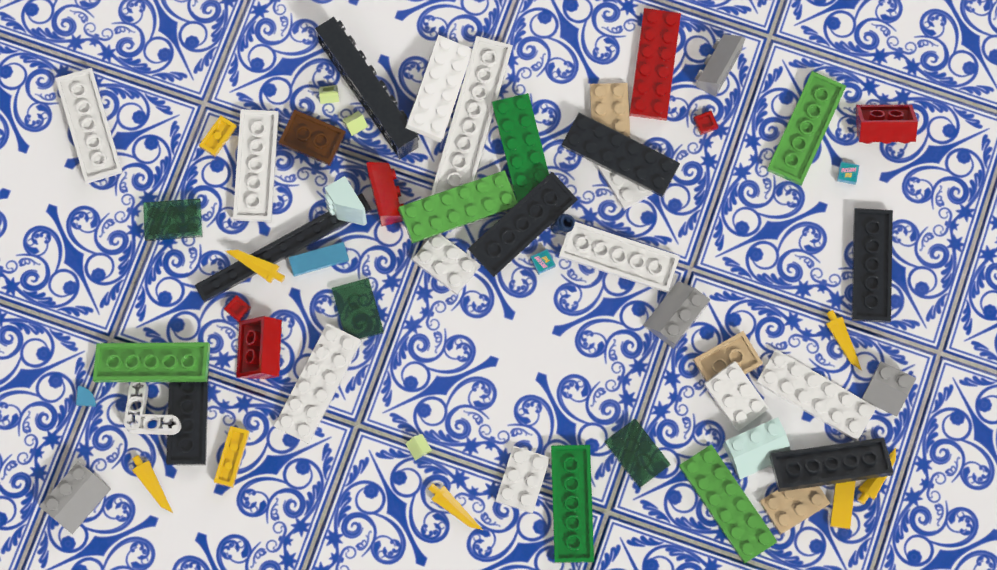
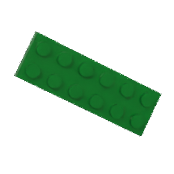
[492,93,549,203]
[551,445,594,563]

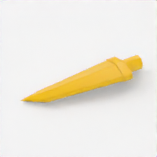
[226,250,285,283]
[826,310,862,371]
[858,448,896,505]
[132,455,173,513]
[428,483,483,530]

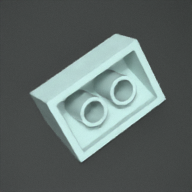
[324,176,367,226]
[723,417,791,479]

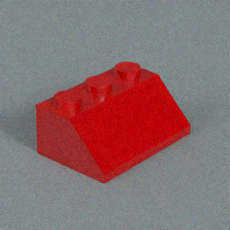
[856,105,918,144]
[366,162,404,227]
[236,316,282,379]

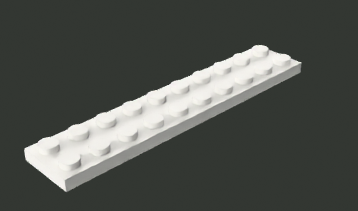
[430,36,513,196]

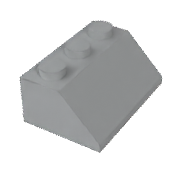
[695,34,746,97]
[643,281,710,349]
[39,461,111,534]

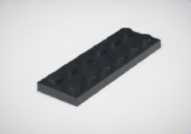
[561,113,680,198]
[468,172,578,277]
[851,208,893,323]
[166,368,209,465]
[770,437,894,492]

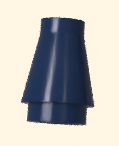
[551,214,575,234]

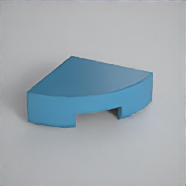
[76,386,96,407]

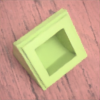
[319,85,339,104]
[342,111,368,136]
[406,434,432,461]

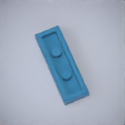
[289,242,349,277]

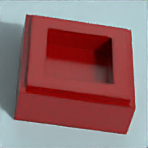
[693,110,718,135]
[224,295,251,322]

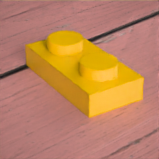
[199,115,237,157]

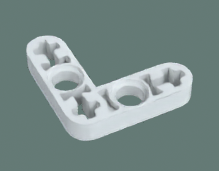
[124,382,181,435]

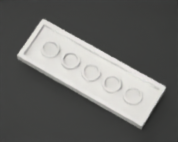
[405,35,473,143]
[55,68,123,184]
[233,109,279,222]
[559,222,680,293]
[274,323,362,444]
[756,349,877,441]

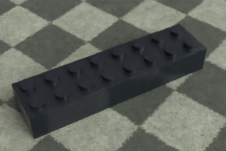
[315,17,419,160]

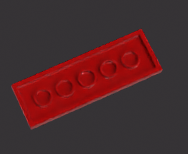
[629,8,681,121]

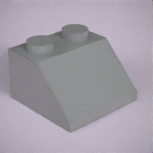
[862,361,916,417]

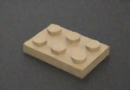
[590,83,630,138]
[693,331,763,382]
[759,486,831,535]

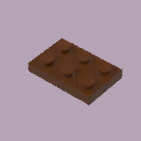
[278,109,346,166]

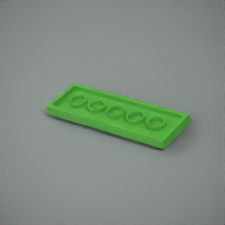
[767,71,846,186]
[398,170,517,244]
[93,342,210,383]
[679,444,777,564]

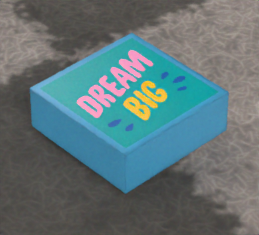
[837,162,860,185]
[530,249,556,275]

